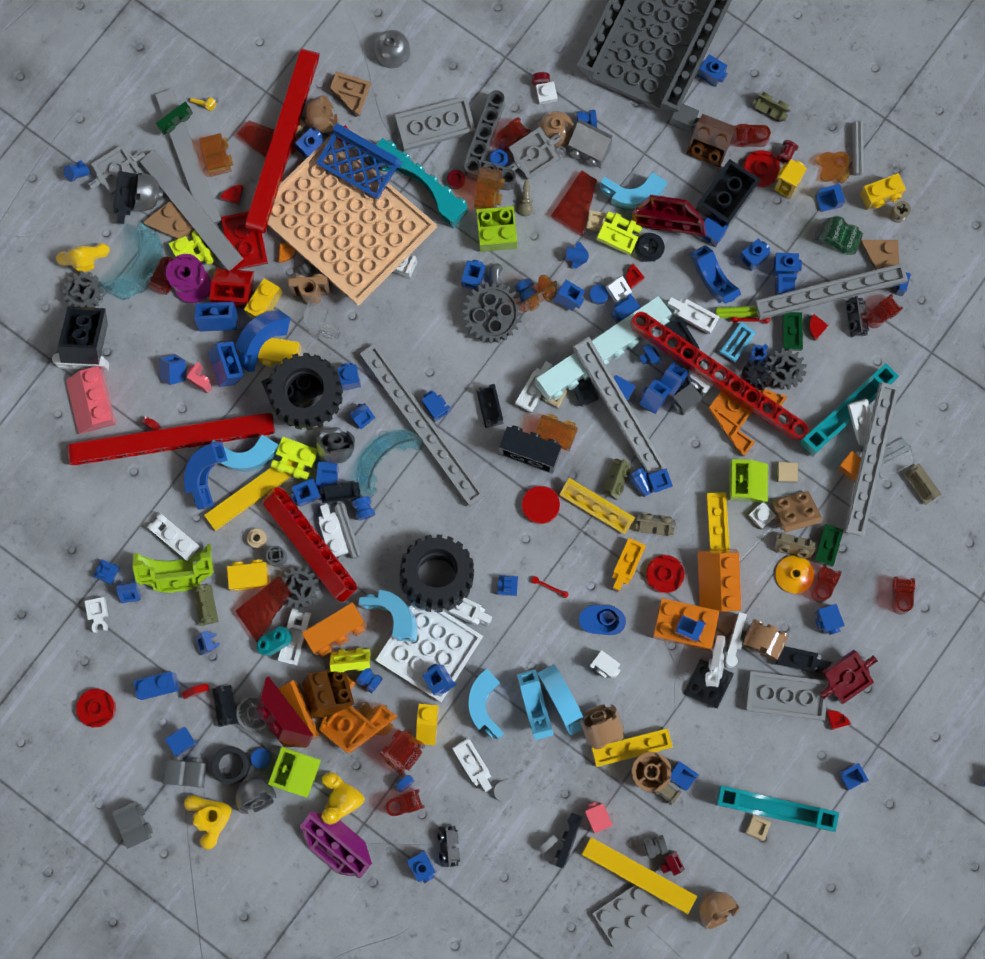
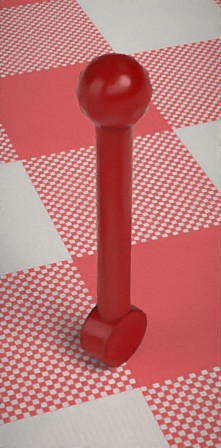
[731,317,770,324]
[531,576,569,598]

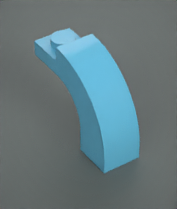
[600,172,668,210]
[211,435,279,472]
[359,590,417,642]
[537,664,583,736]
[468,668,504,739]
[517,669,554,740]

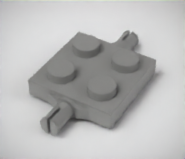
[507,127,563,179]
[88,144,146,195]

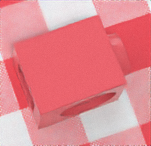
[584,801,613,833]

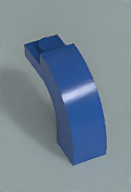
[690,245,741,304]
[236,310,291,372]
[184,442,228,510]

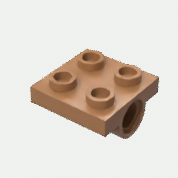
[289,274,331,306]
[772,491,822,533]

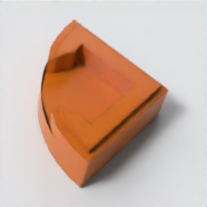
[279,243,297,263]

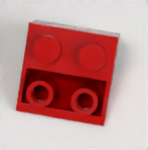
[209,268,254,308]

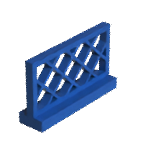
[316,123,403,199]

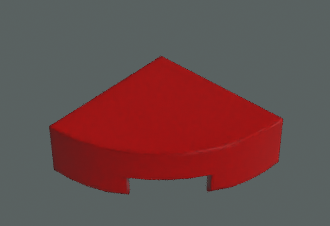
[220,185,244,205]
[626,263,645,289]
[809,314,829,341]
[141,416,161,431]
[182,683,210,699]
[826,710,851,730]

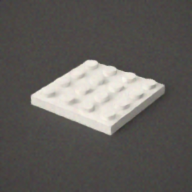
[376,601,483,703]

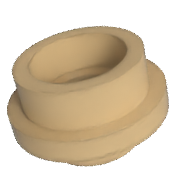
[247,529,267,548]

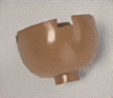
[305,95,339,134]
[538,111,574,149]
[631,752,671,792]
[699,891,740,929]

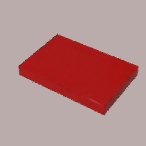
[221,211,268,270]

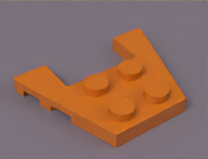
[708,383,787,457]
[319,676,397,754]

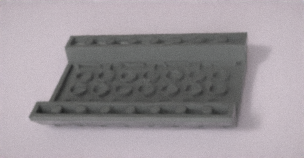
[577,0,732,112]

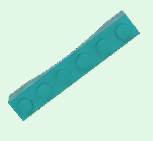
[369,137,468,229]
[800,363,899,457]
[715,785,839,832]

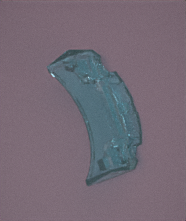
[103,222,163,300]
[356,430,424,498]

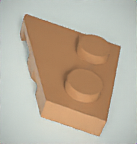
[330,71,371,117]
[143,201,195,239]
[861,240,899,270]

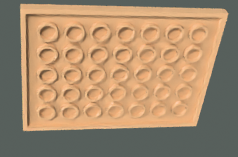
[268,134,437,306]

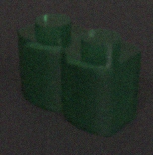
[819,216,863,255]

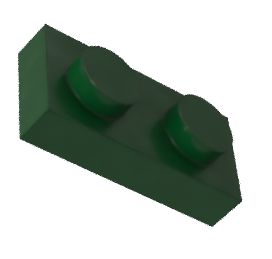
[156,101,193,135]
[782,312,803,351]
[814,524,844,567]

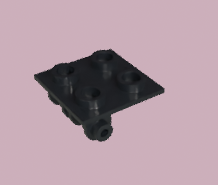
[683,659,734,709]

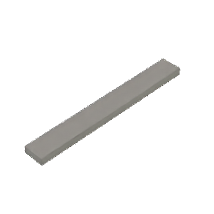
[155,88,221,224]
[140,149,243,271]
[755,263,908,320]
[572,337,666,475]
[844,382,900,537]

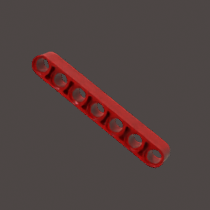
[263,487,357,602]

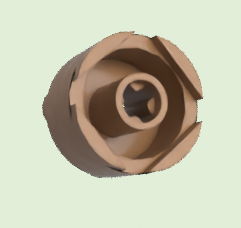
[742,619,789,661]
[579,704,624,749]

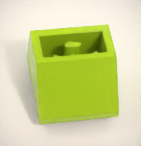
[476,206,517,252]
[729,459,768,502]
[268,747,321,798]

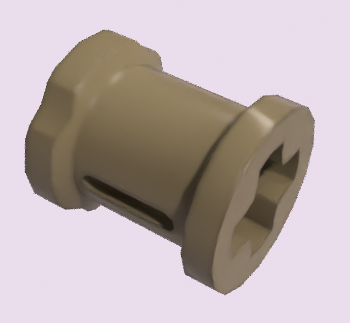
[890,201,911,223]
[655,784,681,805]

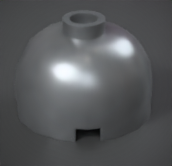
[374,30,411,69]
[133,173,163,211]
[316,427,355,464]
[235,777,277,814]

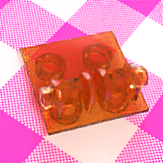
[524,275,557,312]

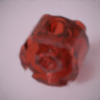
[380,730,425,776]

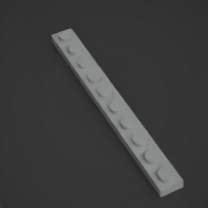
[360,343,485,507]

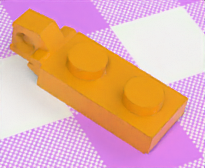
[612,538,646,592]

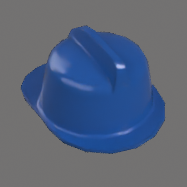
[579,604,626,635]

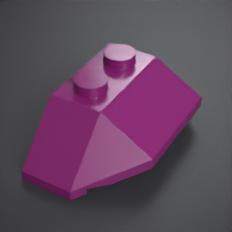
[300,812,372,878]

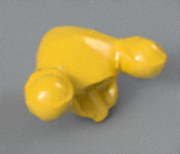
[56,243,110,273]
[321,772,365,825]
[184,795,232,850]

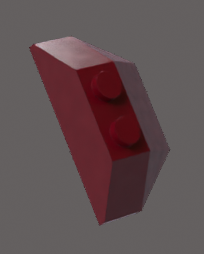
[632,194,706,237]
[256,676,313,748]

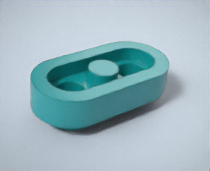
[257,627,292,656]

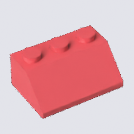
[66,366,116,434]

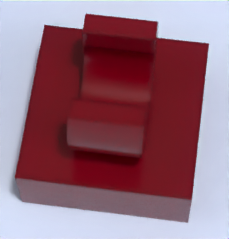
[660,851,685,876]

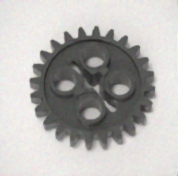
[461,282,523,343]

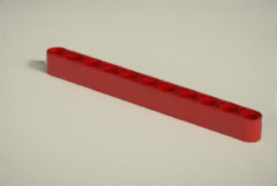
[245,48,320,233]
[630,312,809,441]
[67,413,275,465]

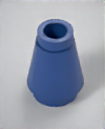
[629,468,653,497]

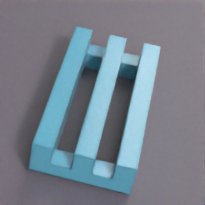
[719,322,756,364]

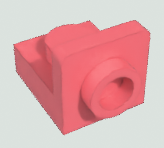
[187,362,212,393]

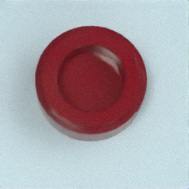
[532,72,550,86]
[447,170,465,189]

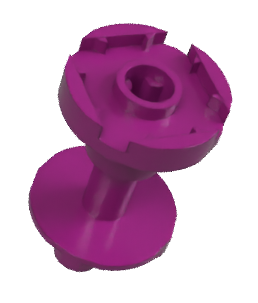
[166,254,211,303]

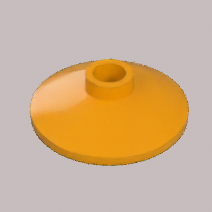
[775,555,814,594]

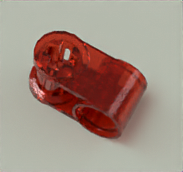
[496,117,531,152]
[734,124,771,147]
[148,256,173,295]
[867,294,904,329]
[812,564,842,603]
[892,576,915,615]
[386,789,425,816]

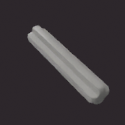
[852,121,864,176]
[335,503,361,559]

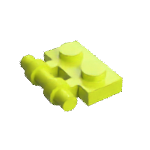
[596,211,642,255]
[169,231,214,265]
[271,437,318,480]
[330,647,371,672]

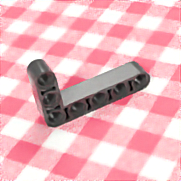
[464,90,516,191]

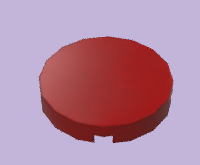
[743,150,780,187]
[522,486,560,524]
[646,555,685,594]
[76,689,116,728]

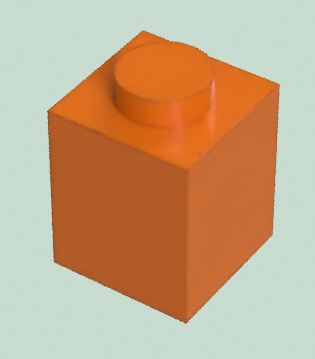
[837,451,861,483]

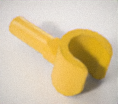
[190,97,217,111]

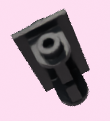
[846,296,869,338]
[320,480,361,504]
[212,685,238,727]
[437,826,460,867]

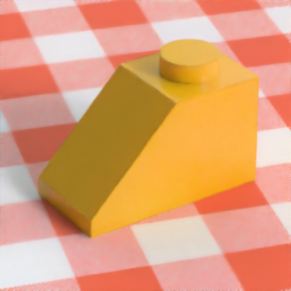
[416,704,439,746]

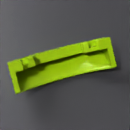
[132,544,214,593]

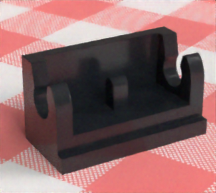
[477,383,503,428]

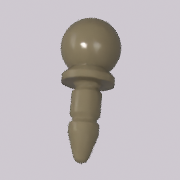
[519,180,533,217]

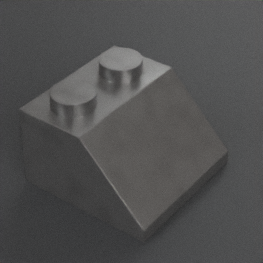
[568,119,613,168]

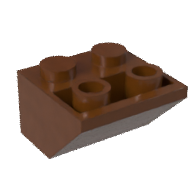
[686,113,737,167]
[301,670,355,719]

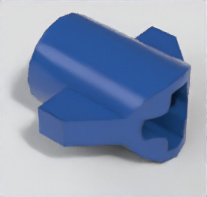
[64,160,90,182]
[565,241,589,269]
[747,344,769,363]

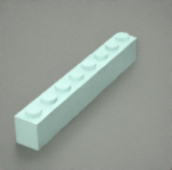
[535,296,672,402]

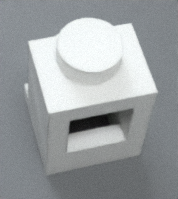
[393,255,417,279]
[687,365,713,397]
[589,650,621,680]

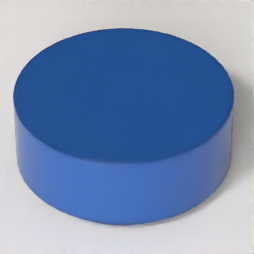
[489,149,508,167]
[590,285,609,305]
[251,749,271,769]
[395,775,415,793]

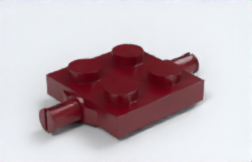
[819,650,878,704]

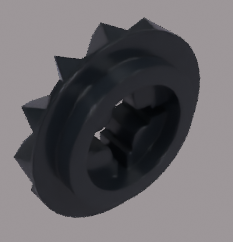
[635,233,665,262]
[741,360,772,391]

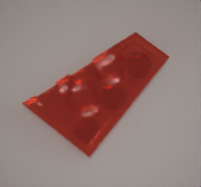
[237,120,298,160]
[551,170,597,237]
[236,577,291,642]

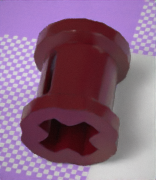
[776,140,799,164]

